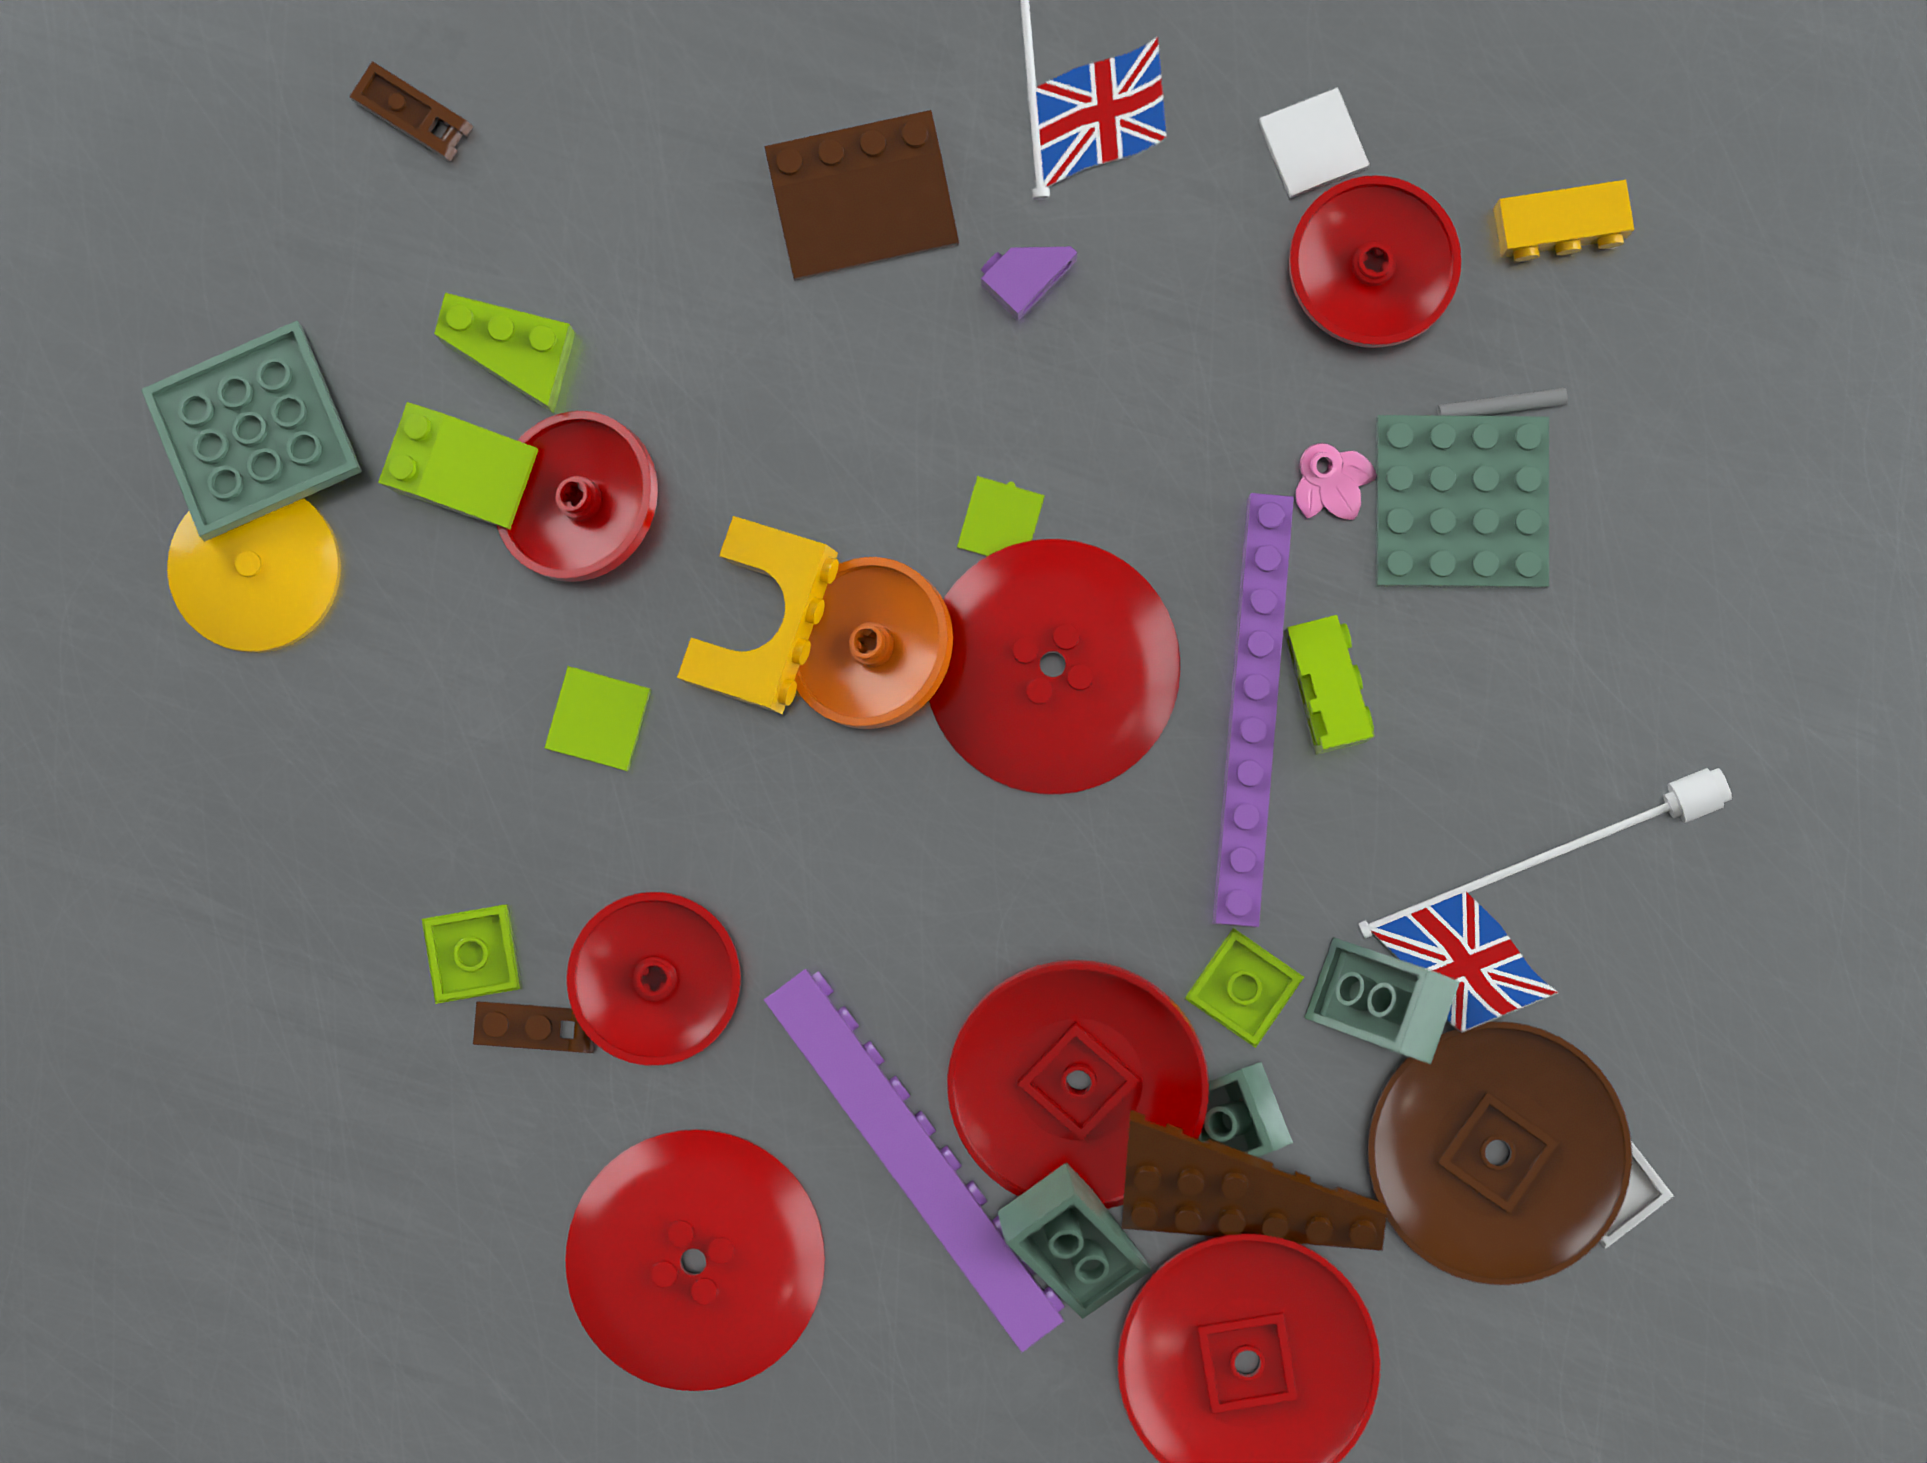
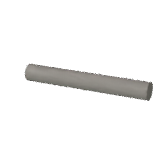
[1438,388,1568,416]

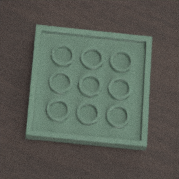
[141,320,362,542]
[1376,415,1549,588]

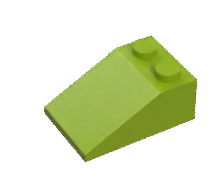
[378,402,539,530]

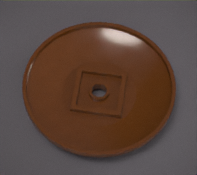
[1368,1022,1632,1285]

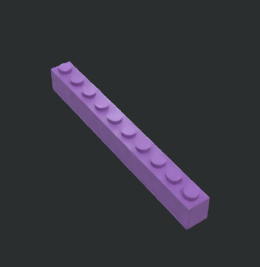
[1212,493,1294,928]
[764,969,1065,1352]

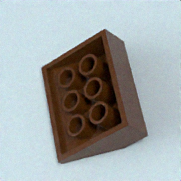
[764,110,959,280]

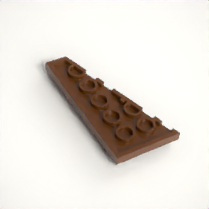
[1121,1110,1387,1251]

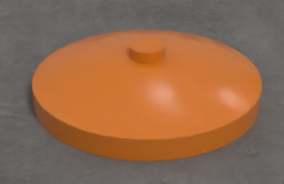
[794,557,953,729]

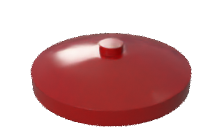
[1289,175,1462,348]
[497,411,658,582]
[567,892,741,1066]

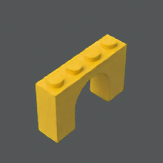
[677,516,839,715]

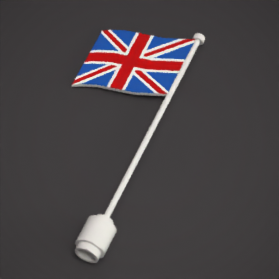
[1020,0,1167,199]
[1358,768,1732,1033]

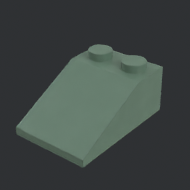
[1305,937,1460,1064]
[1198,1062,1293,1157]
[997,1163,1152,1319]

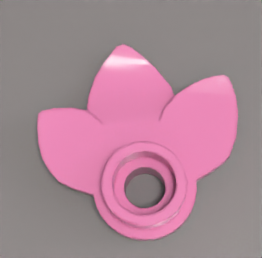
[1295,443,1377,520]

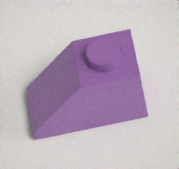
[981,246,1077,321]

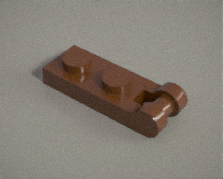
[349,61,474,162]
[473,1001,594,1053]

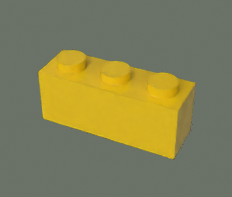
[1493,180,1635,262]

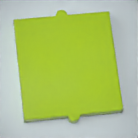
[957,476,1045,557]

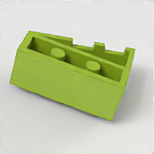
[434,293,575,414]
[1283,615,1374,755]

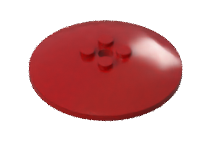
[929,539,1180,795]
[947,960,1209,1209]
[565,1129,825,1391]
[1117,1233,1380,1463]

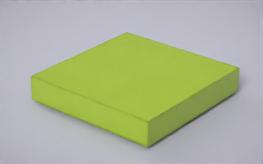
[544,666,651,772]
[422,904,522,1004]
[1184,928,1304,1048]

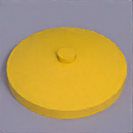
[167,498,341,653]

